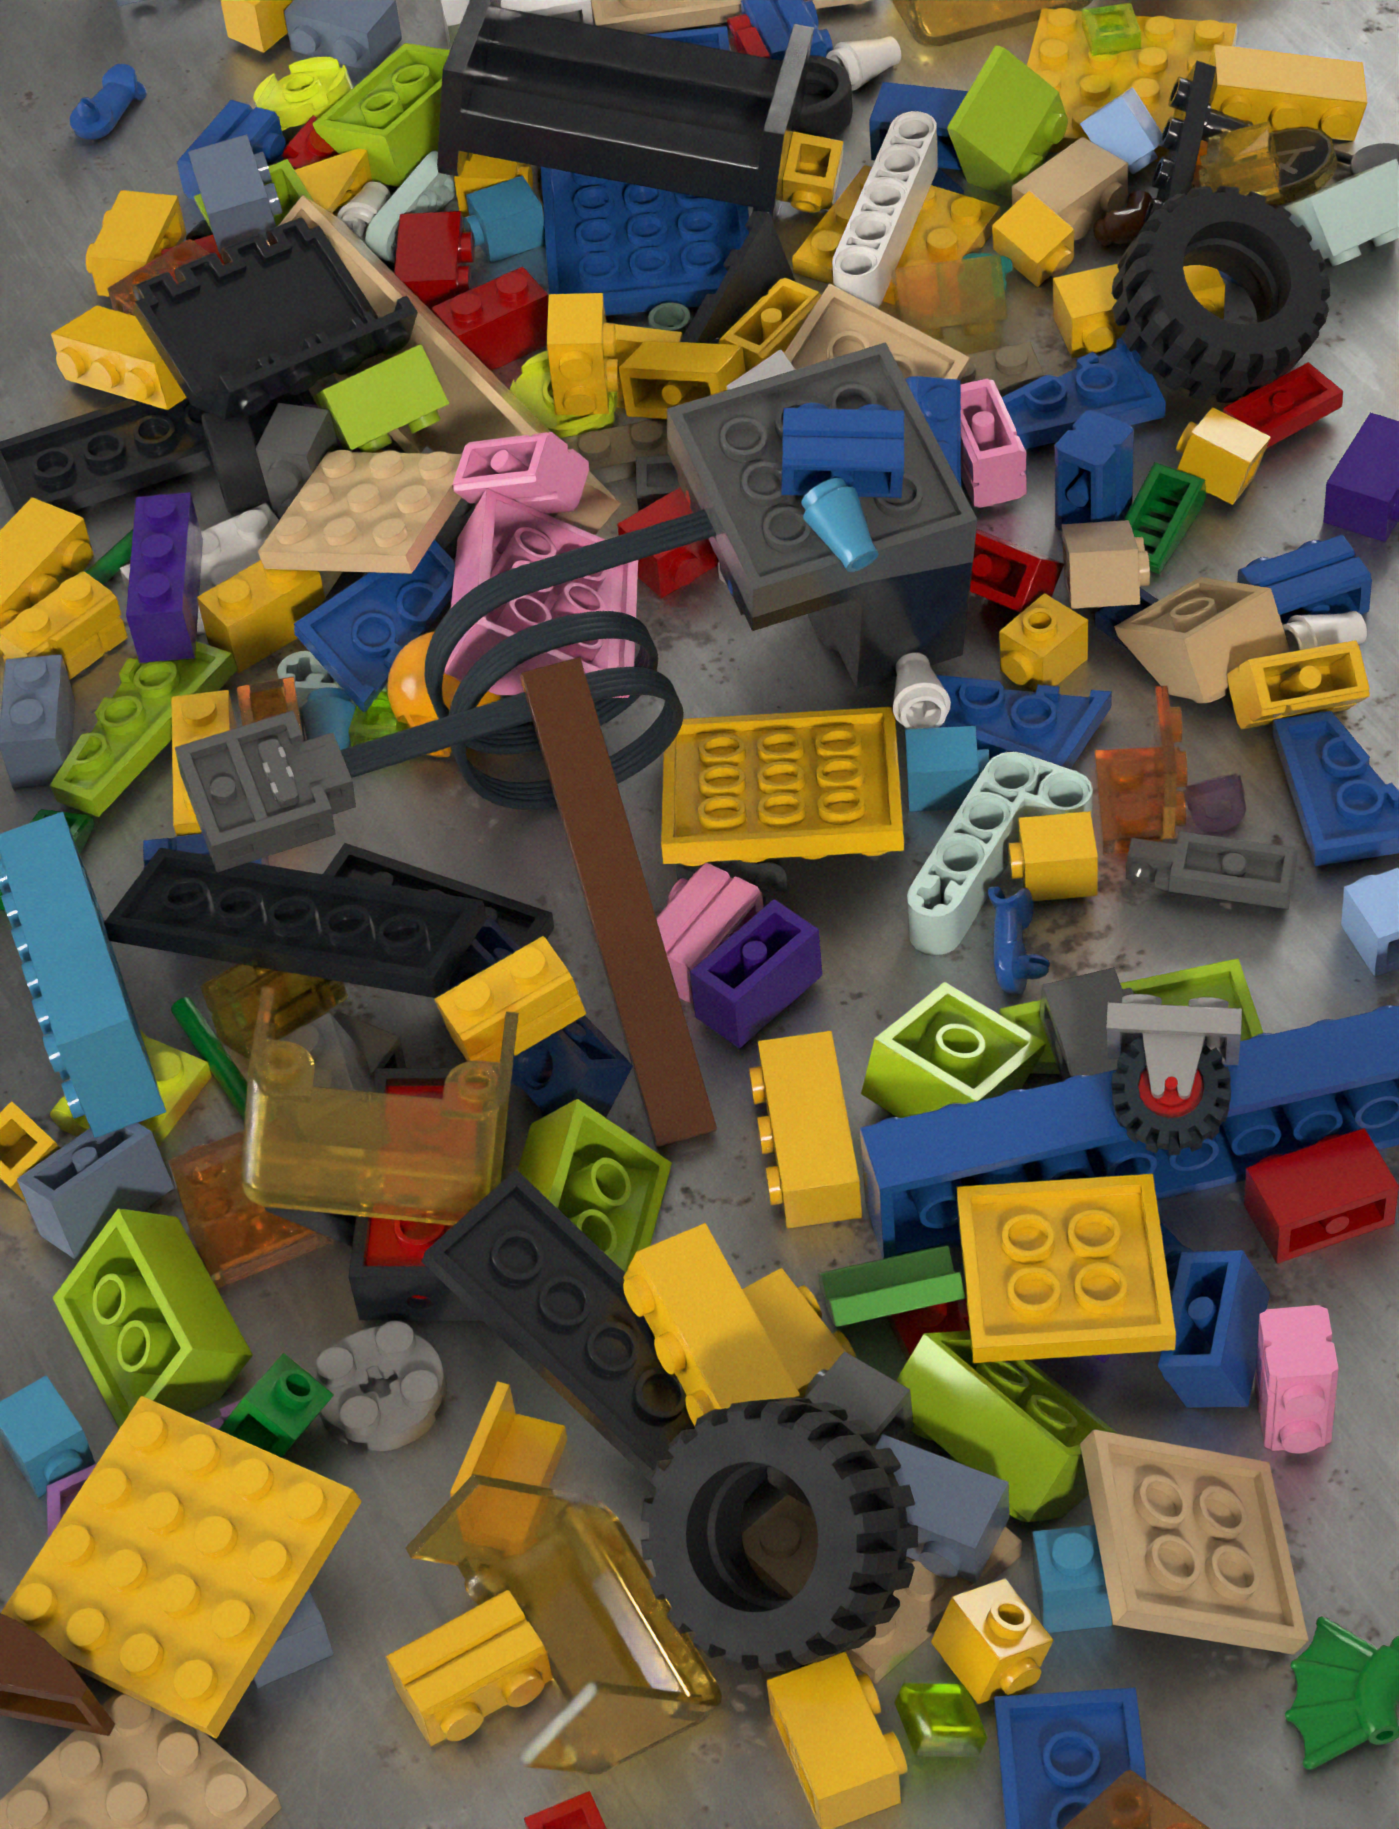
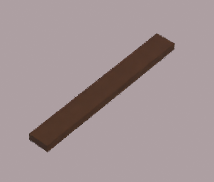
[520,657,717,1148]

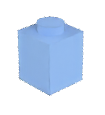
[1080,87,1162,174]
[1341,868,1399,977]

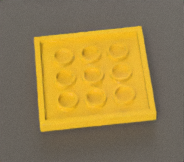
[1027,8,1237,166]
[661,707,904,866]
[1,1396,362,1739]

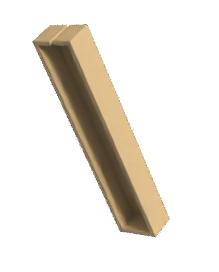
[266,195,621,535]

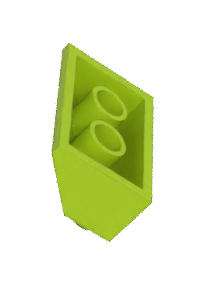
[313,43,450,187]
[518,1099,672,1273]
[53,1208,253,1429]
[896,1331,1118,1522]

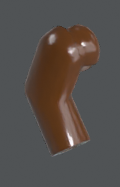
[1093,190,1153,246]

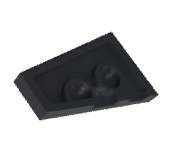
[680,211,796,344]

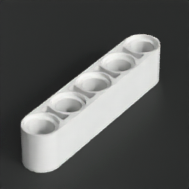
[832,111,938,309]

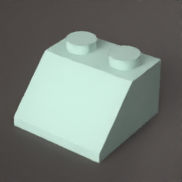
[1282,159,1399,267]

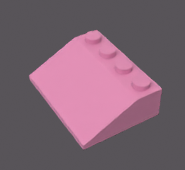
[444,489,638,698]

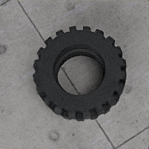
[1112,186,1331,403]
[641,1397,918,1672]

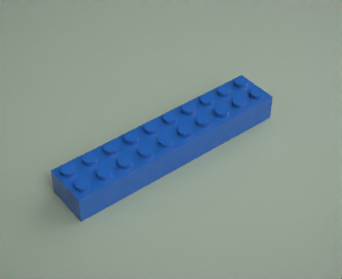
[860,1005,1399,1258]

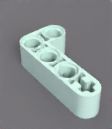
[907,752,1093,955]

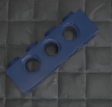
[437,919,633,1118]

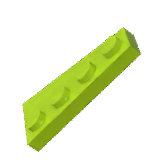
[50,641,238,817]

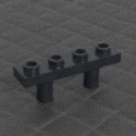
[1143,60,1253,226]

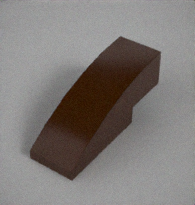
[0,1613,115,1736]

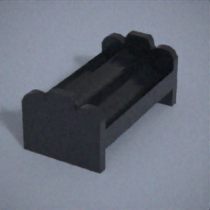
[437,0,814,225]

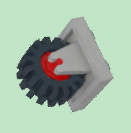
[1106,994,1242,1155]

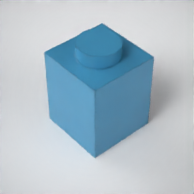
[463,175,546,263]
[905,726,989,812]
[0,1375,96,1498]
[1033,1524,1112,1633]

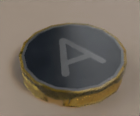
[1234,127,1338,205]

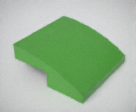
[818,1245,966,1327]

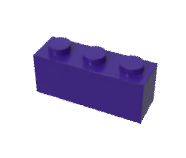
[126,492,203,663]

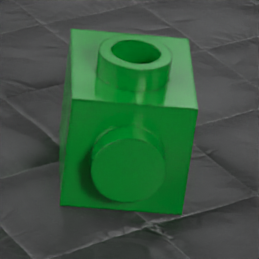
[218,1353,334,1458]

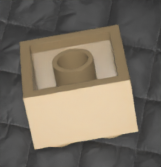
[1114,577,1290,703]

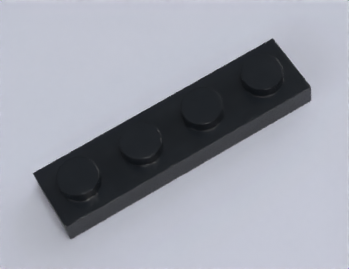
[323,843,554,948]

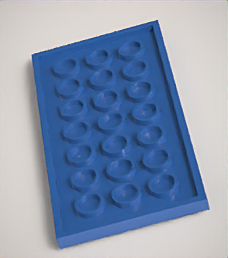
[541,26,749,316]

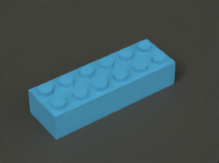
[0,812,166,1138]

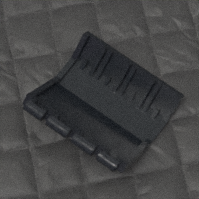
[133,217,418,420]

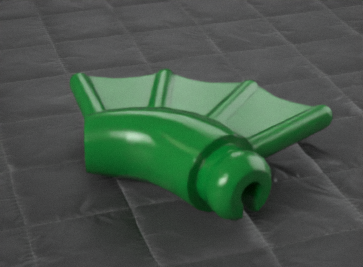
[1285,1616,1399,1770]

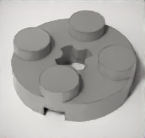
[315,1321,447,1451]

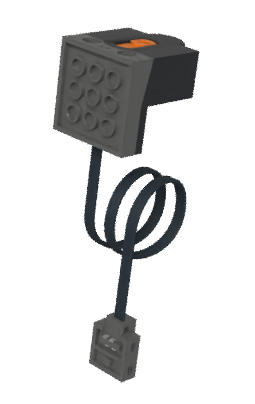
[175,342,978,872]

